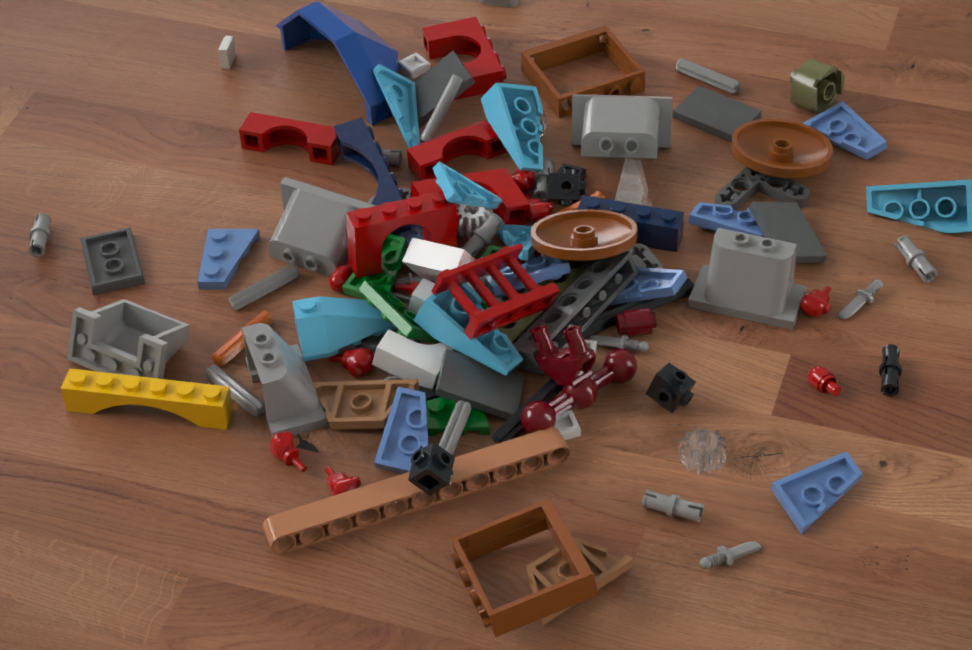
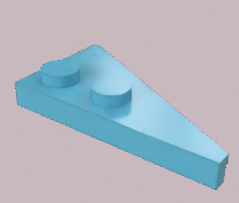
[373,64,420,148]
[432,161,503,209]
[497,224,535,260]

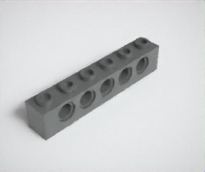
[513,251,639,375]

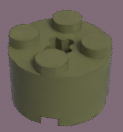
[790,59,844,114]

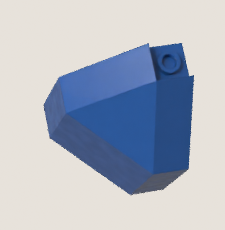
[275,1,400,126]

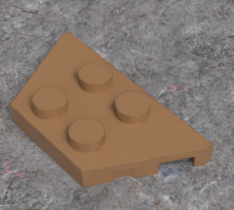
[314,379,420,430]
[526,537,633,626]

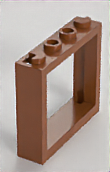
[521,25,645,118]
[450,498,599,637]

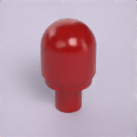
[329,261,353,292]
[808,366,841,396]

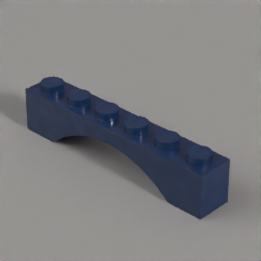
[334,117,412,235]

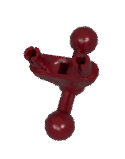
[520,325,637,434]

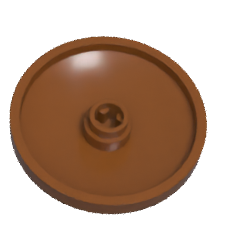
[731,119,833,178]
[531,209,638,261]

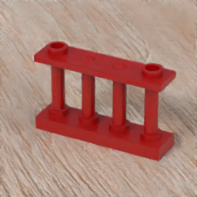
[431,243,560,340]

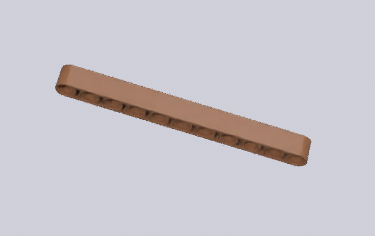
[262,427,571,554]

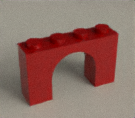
[422,16,507,100]
[410,168,530,227]
[346,191,457,278]

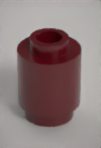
[615,307,657,337]

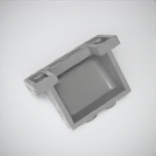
[571,94,672,159]
[268,177,375,276]
[688,228,807,330]
[67,299,189,379]
[242,323,328,438]

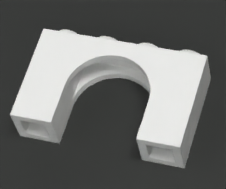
[372,278,459,389]

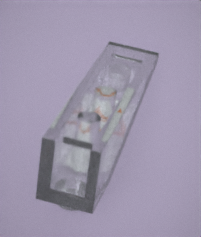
[615,158,652,207]

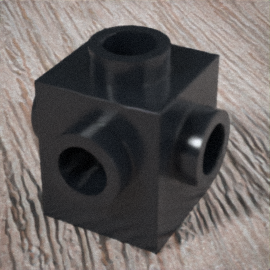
[548,169,586,206]
[645,362,696,413]
[408,442,455,495]

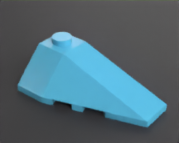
[481,82,543,172]
[866,179,972,233]
[414,283,523,376]
[292,296,397,361]

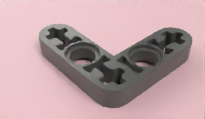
[715,167,810,211]

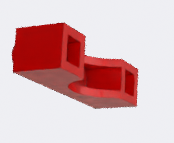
[239,112,341,166]
[407,119,508,181]

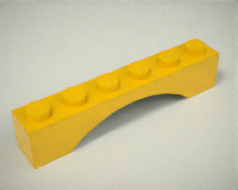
[61,369,234,430]

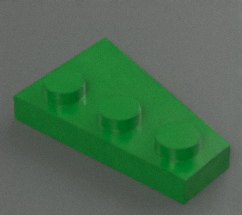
[342,234,409,300]
[359,281,441,344]
[426,397,490,436]

